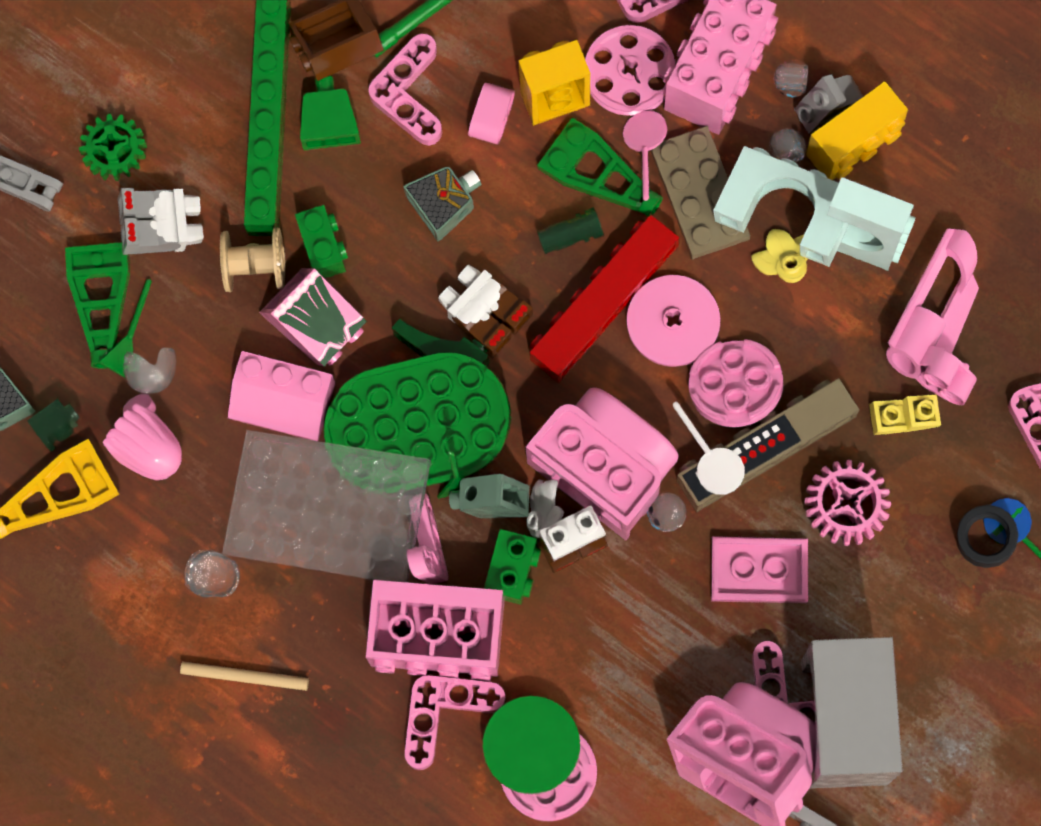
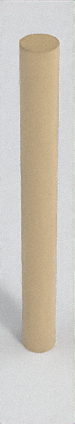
[180,661,309,691]

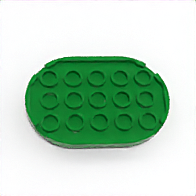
[324,353,511,494]

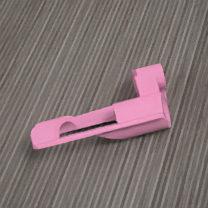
[886,228,979,405]

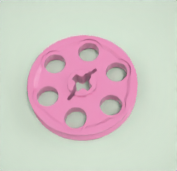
[585,25,676,116]

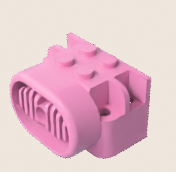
[526,388,678,541]
[667,682,816,826]

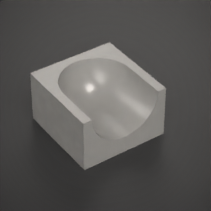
[801,637,902,789]

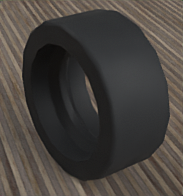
[956,505,1019,568]

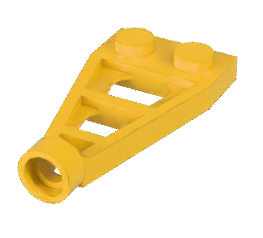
[0,439,119,539]

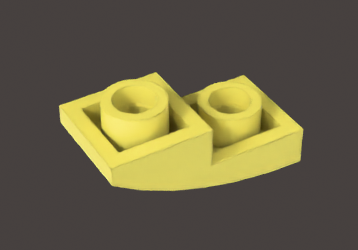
[869,395,941,435]

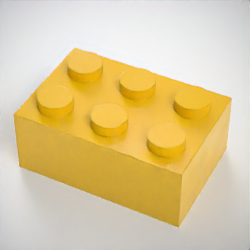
[518,40,590,126]
[806,82,908,180]

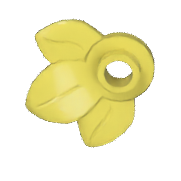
[751,229,808,283]

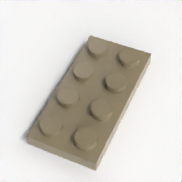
[650,126,750,259]

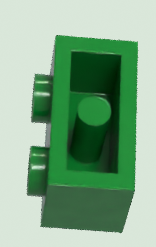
[295,205,348,279]
[484,529,542,605]

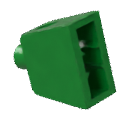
[300,76,361,150]

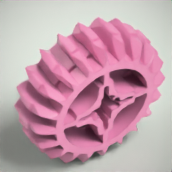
[804,460,891,546]

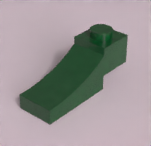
[392,318,489,366]

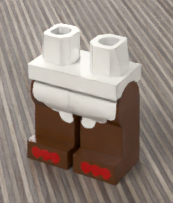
[439,265,533,358]
[539,505,608,573]

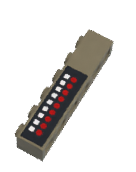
[677,378,859,513]

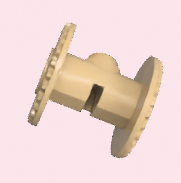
[220,227,285,292]

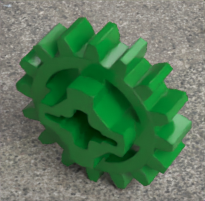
[79,114,147,181]

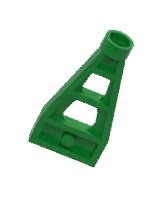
[537,117,663,217]
[65,242,130,369]

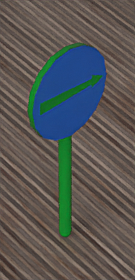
[983,498,1041,559]

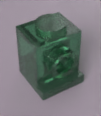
[27,399,80,452]

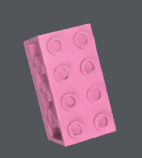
[366,580,504,681]

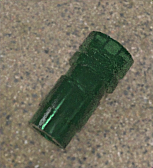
[537,207,604,254]

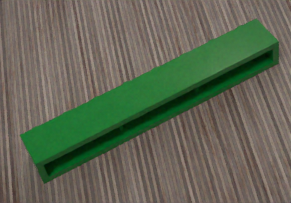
[244,0,291,236]

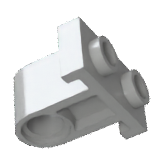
[794,74,864,134]

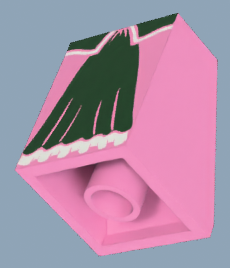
[259,268,367,366]

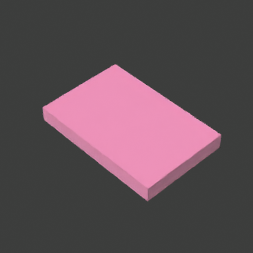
[711,537,808,603]

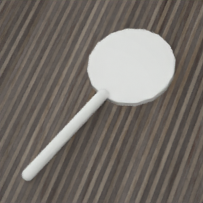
[673,402,744,495]

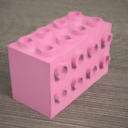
[662,0,778,135]

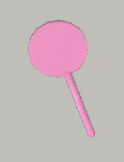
[623,111,668,201]

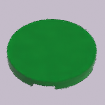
[483,696,580,795]

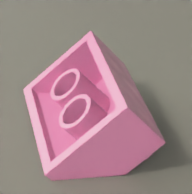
[228,351,335,442]

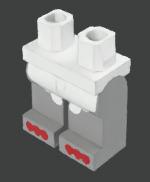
[117,188,204,255]

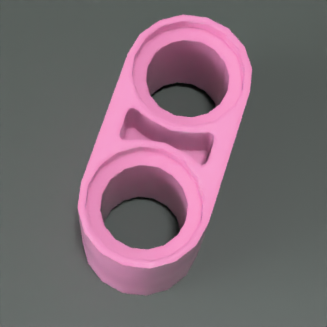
[468,82,515,145]

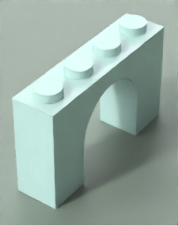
[713,146,849,267]
[827,177,916,271]

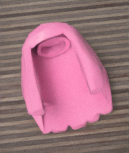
[103,403,182,481]

